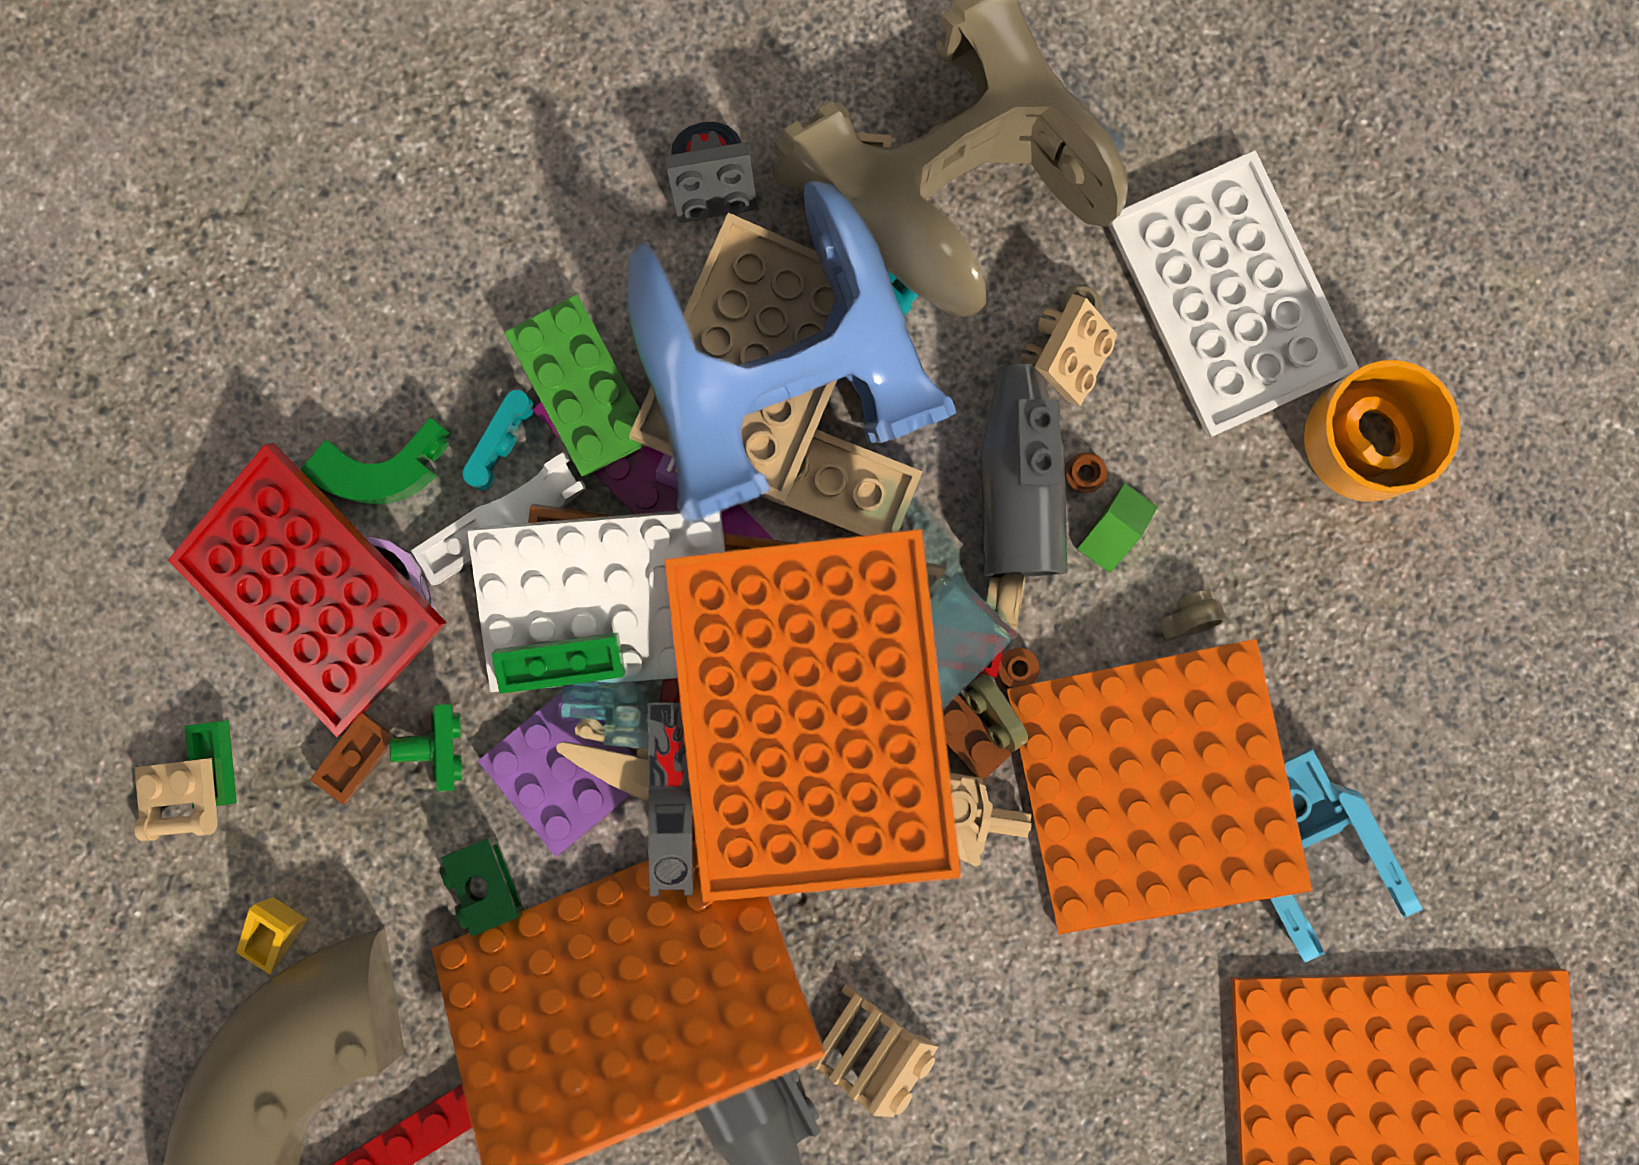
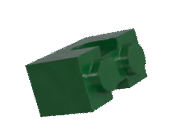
[440,835,525,937]

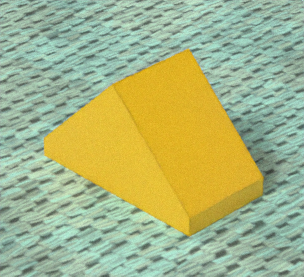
[236,897,308,975]

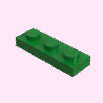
[491,632,626,694]

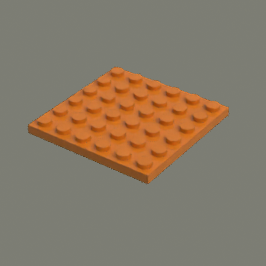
[1007,639,1312,934]

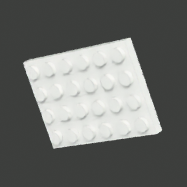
[1108,150,1359,439]
[467,511,725,692]

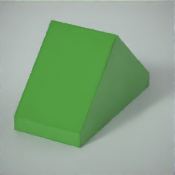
[1076,483,1158,573]

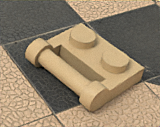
[134,758,217,841]

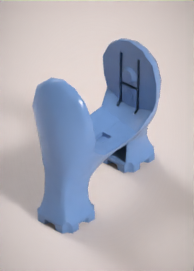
[627,181,957,522]

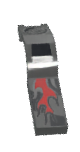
[648,702,693,896]

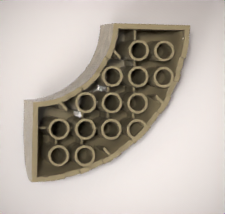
[163,928,404,1165]

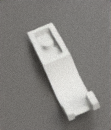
[411,452,586,585]

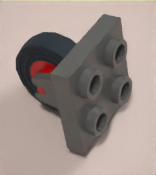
[665,122,758,223]

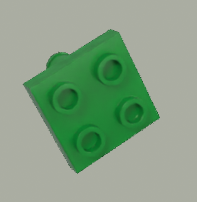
[389,704,462,792]

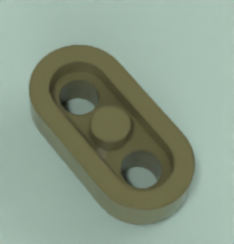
[965,673,1028,752]

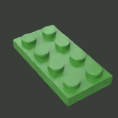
[504,294,646,479]

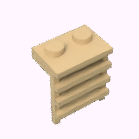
[809,984,939,1117]

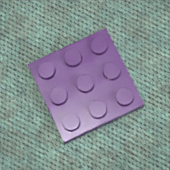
[478,685,636,857]

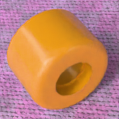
[1304,360,1460,502]

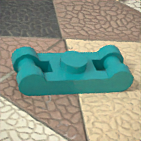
[463,390,535,491]

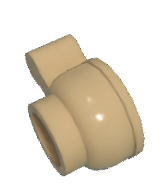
[986,573,1025,638]

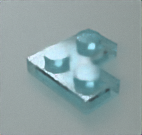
[561,681,649,748]

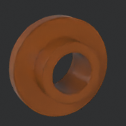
[1065,452,1107,493]
[998,648,1040,688]

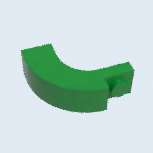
[300,417,451,505]

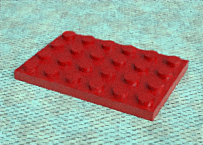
[168,443,447,737]

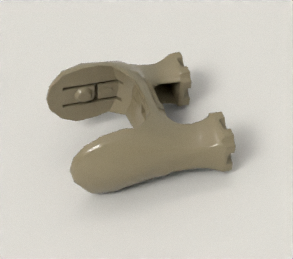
[773,0,1128,316]

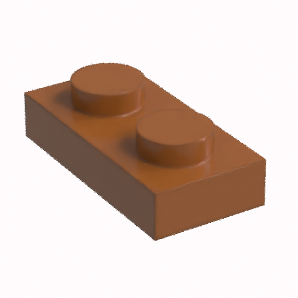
[942,693,1012,780]
[310,713,397,804]

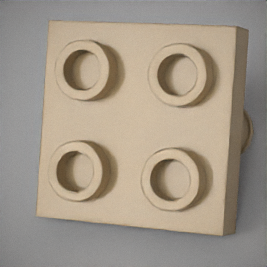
[1020,294,1117,406]

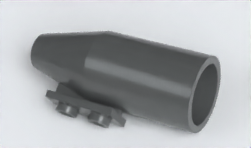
[981,364,1068,577]
[694,1069,822,1165]

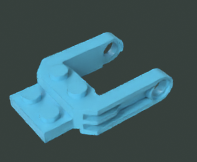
[1270,747,1423,963]

